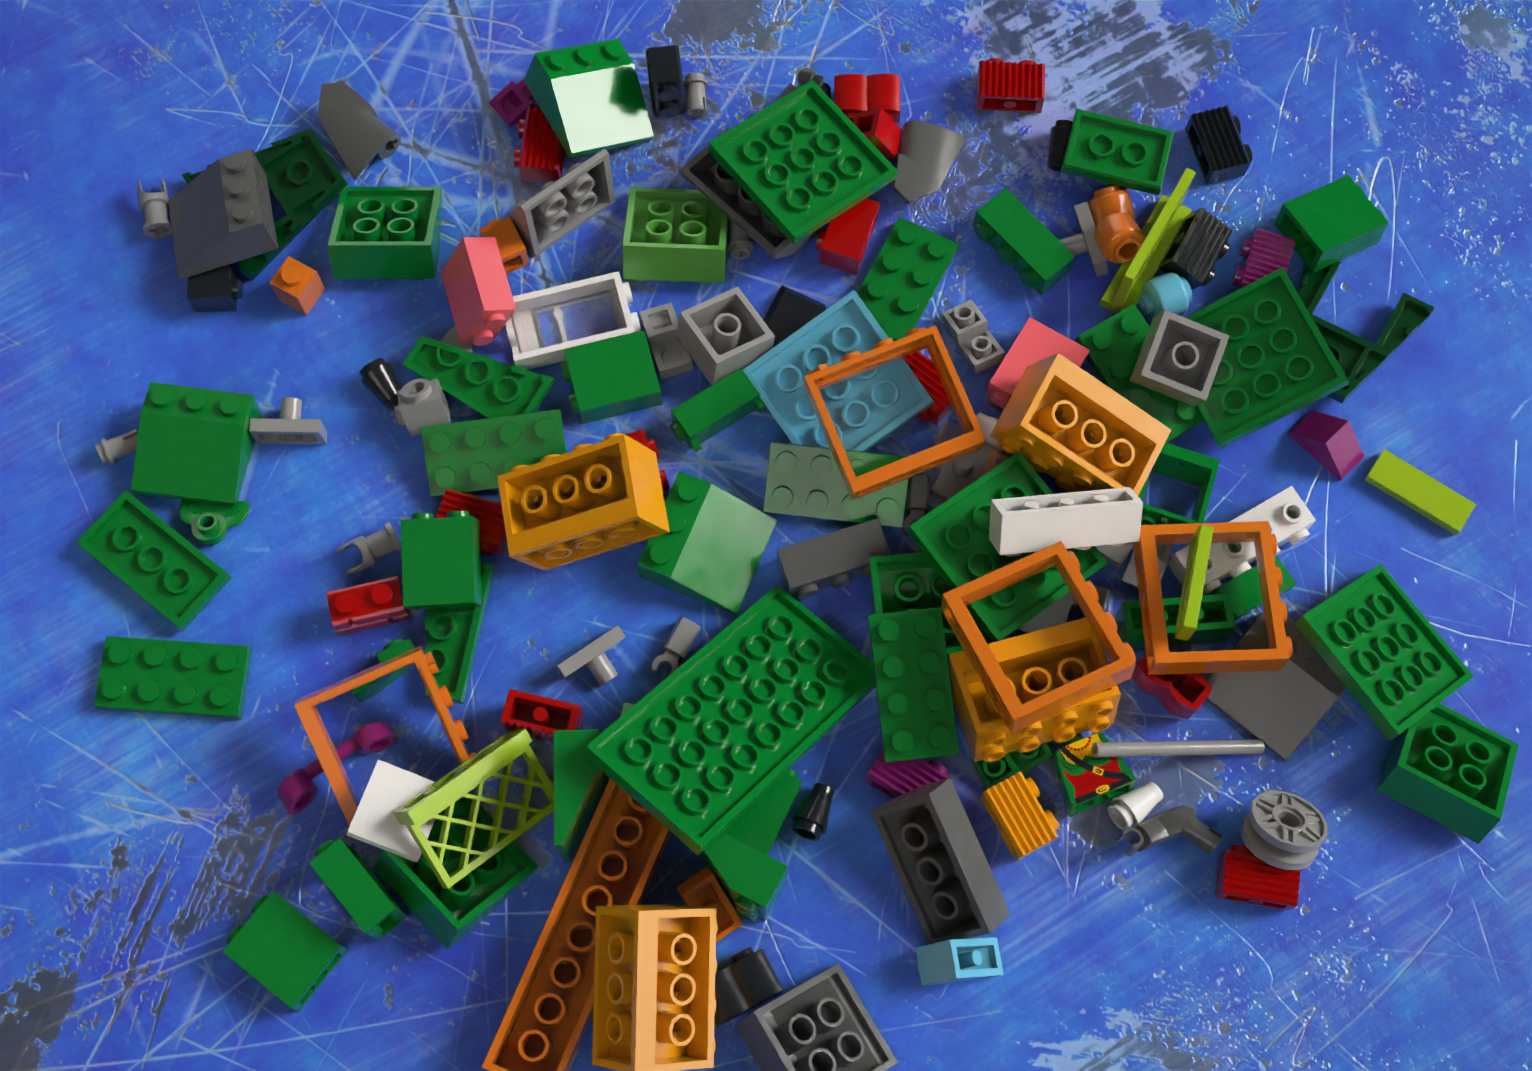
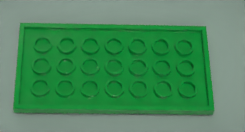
[584,584,876,855]

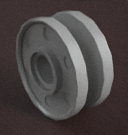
[1241,791,1328,870]

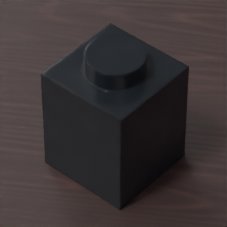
[187,266,243,312]

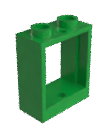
[1138,442,1220,525]
[309,838,408,941]

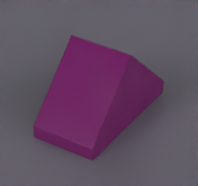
[1288,410,1365,481]

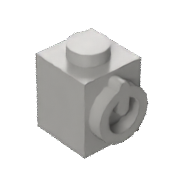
[394,378,451,437]

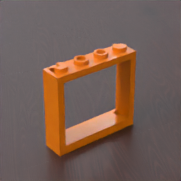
[803,325,987,500]
[1133,521,1293,675]
[941,541,1136,734]
[294,646,476,840]

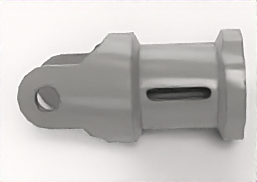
[136,179,172,239]
[334,522,402,575]

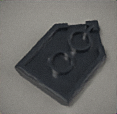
[763,285,826,348]

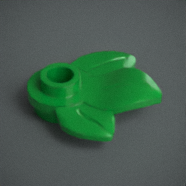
[179,500,250,545]

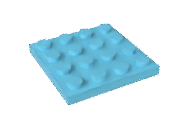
[743,290,934,452]

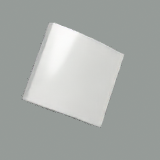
[346,759,435,863]

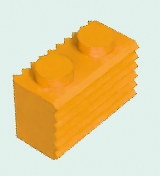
[979,772,1059,862]

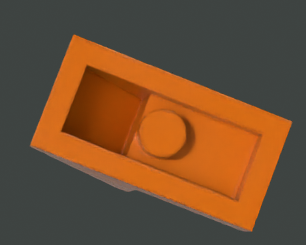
[676,866,743,943]

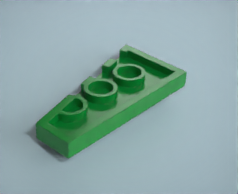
[402,336,556,418]
[425,562,495,704]

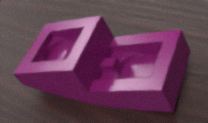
[488,79,540,127]

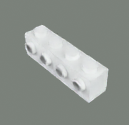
[1168,486,1316,595]
[989,487,1143,557]

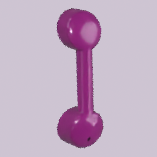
[278,722,397,815]

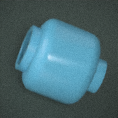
[1138,272,1193,318]

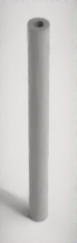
[1092,739,1265,757]

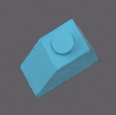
[915,937,1004,986]

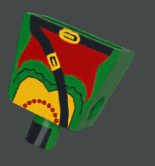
[1052,733,1136,817]

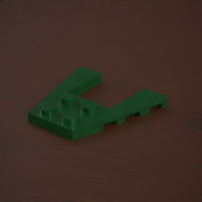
[182,129,348,281]
[1298,261,1435,403]

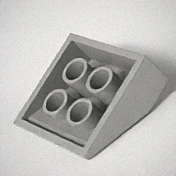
[508,149,616,257]

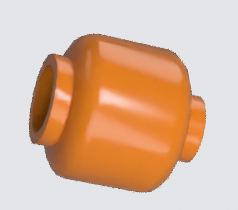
[1088,186,1135,227]
[1094,212,1145,264]

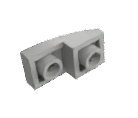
[942,299,1005,375]

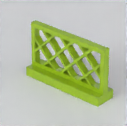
[1099,168,1196,314]
[393,728,554,889]

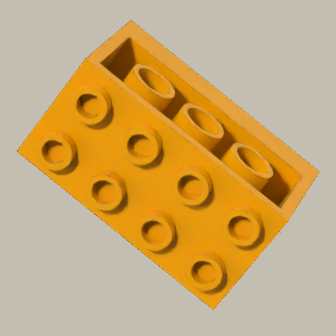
[990,353,1171,496]
[497,433,670,571]
[948,617,1121,762]
[592,904,718,1071]

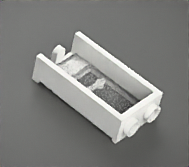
[506,271,641,370]

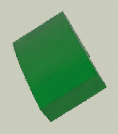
[1214,555,1297,621]
[352,638,416,703]
[970,742,1054,789]

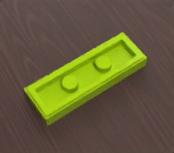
[1364,449,1476,535]
[1174,524,1214,641]

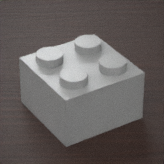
[677,286,775,385]
[1130,310,1229,406]

